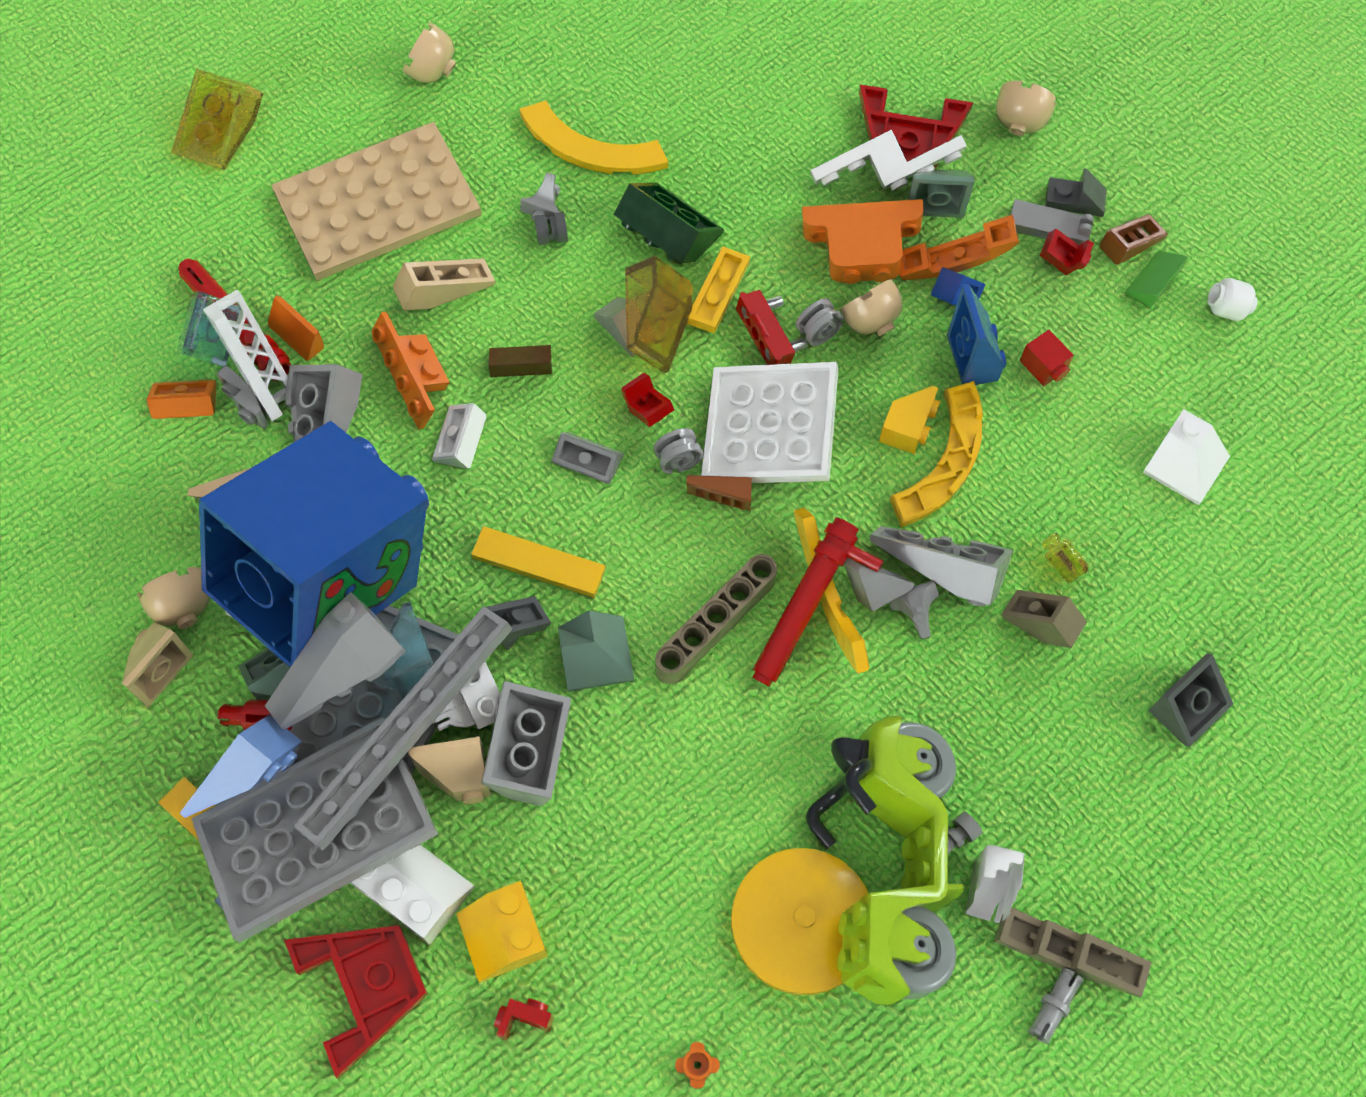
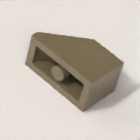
[1001,590,1087,648]

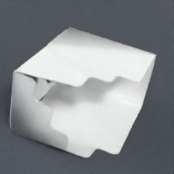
[965,844,1025,923]

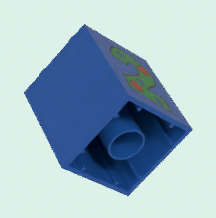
[199,421,429,667]

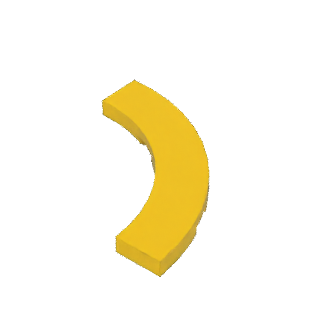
[519,100,668,174]
[890,381,983,527]
[793,508,870,674]

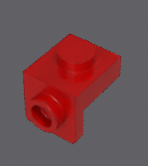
[1039,228,1094,275]
[621,373,674,427]
[494,998,554,1041]

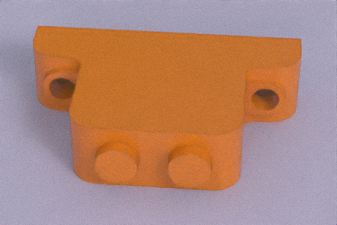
[802,199,923,284]

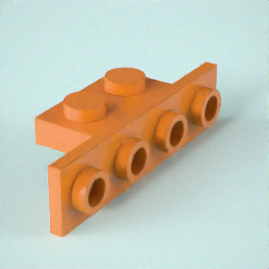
[371,312,450,430]

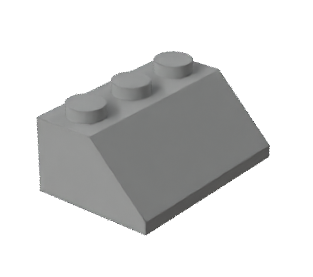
[481,681,571,807]

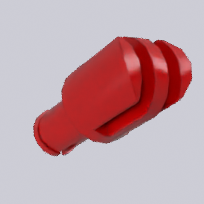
[217,699,292,731]

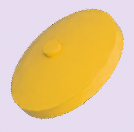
[731,848,869,995]

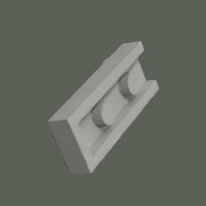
[1010,199,1094,245]

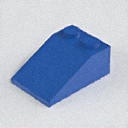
[947,284,1006,385]

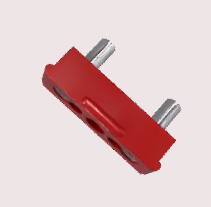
[736,290,807,365]

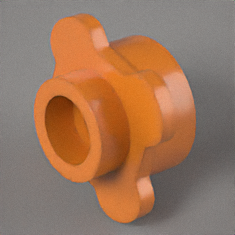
[675,1042,720,1089]

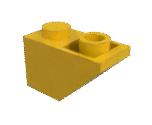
[879,386,940,454]

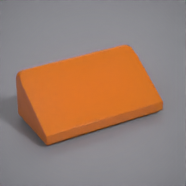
[268,295,324,361]
[146,380,217,419]

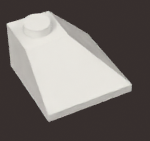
[1143,409,1230,505]

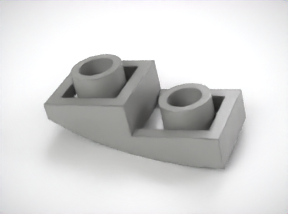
[217,365,269,429]

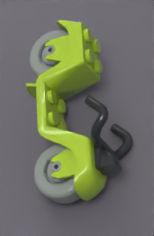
[806,715,964,1006]

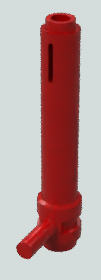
[178,258,291,381]
[752,517,884,687]

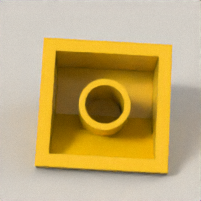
[456,881,548,983]

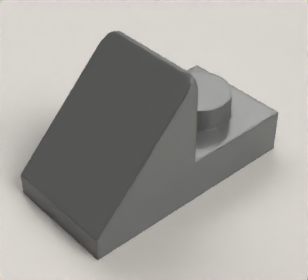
[1045,168,1107,217]
[486,596,551,650]

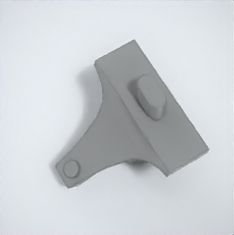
[520,172,561,221]
[889,581,939,639]

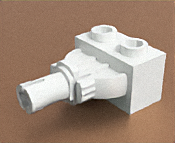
[432,662,501,731]

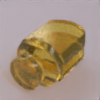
[1042,533,1088,583]

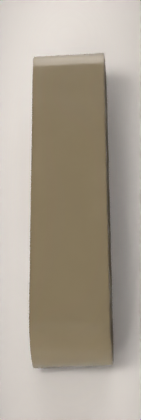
[655,554,777,684]

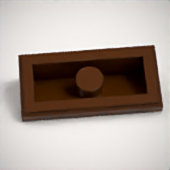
[488,345,552,377]

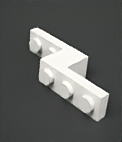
[811,130,966,191]

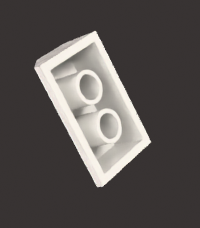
[350,845,475,945]

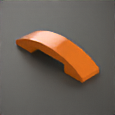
[900,214,1019,280]

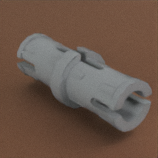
[1028,968,1084,1044]

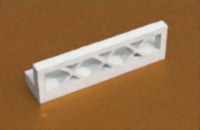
[203,290,288,421]

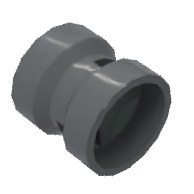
[534,212,568,246]

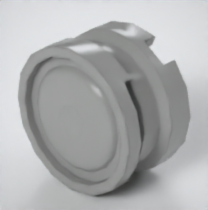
[795,298,844,346]
[653,428,704,474]

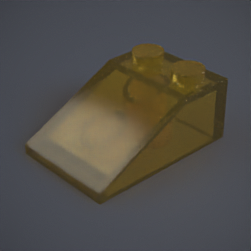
[171,68,264,170]
[625,255,693,373]

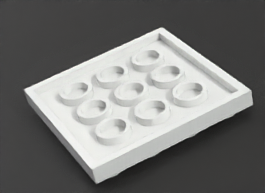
[701,362,839,483]

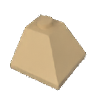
[122,622,194,708]
[408,737,492,804]

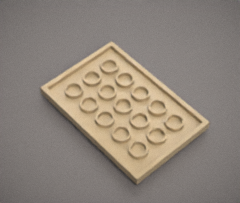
[271,122,482,281]

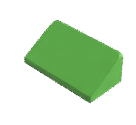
[1125,251,1188,308]

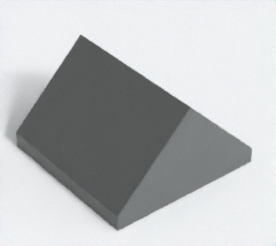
[1148,653,1233,747]

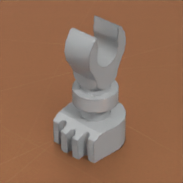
[948,811,983,853]

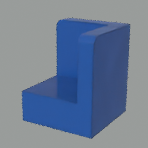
[931,267,986,306]

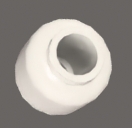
[1208,278,1257,321]

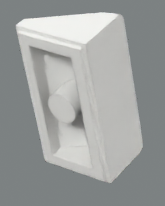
[432,403,486,468]

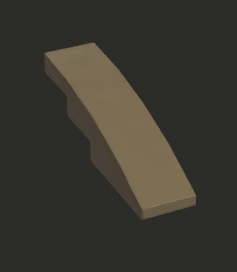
[994,907,1152,997]

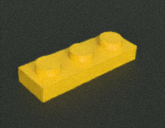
[687,246,750,334]

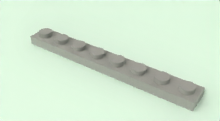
[293,606,512,851]

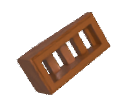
[1100,214,1168,265]
[687,475,752,511]

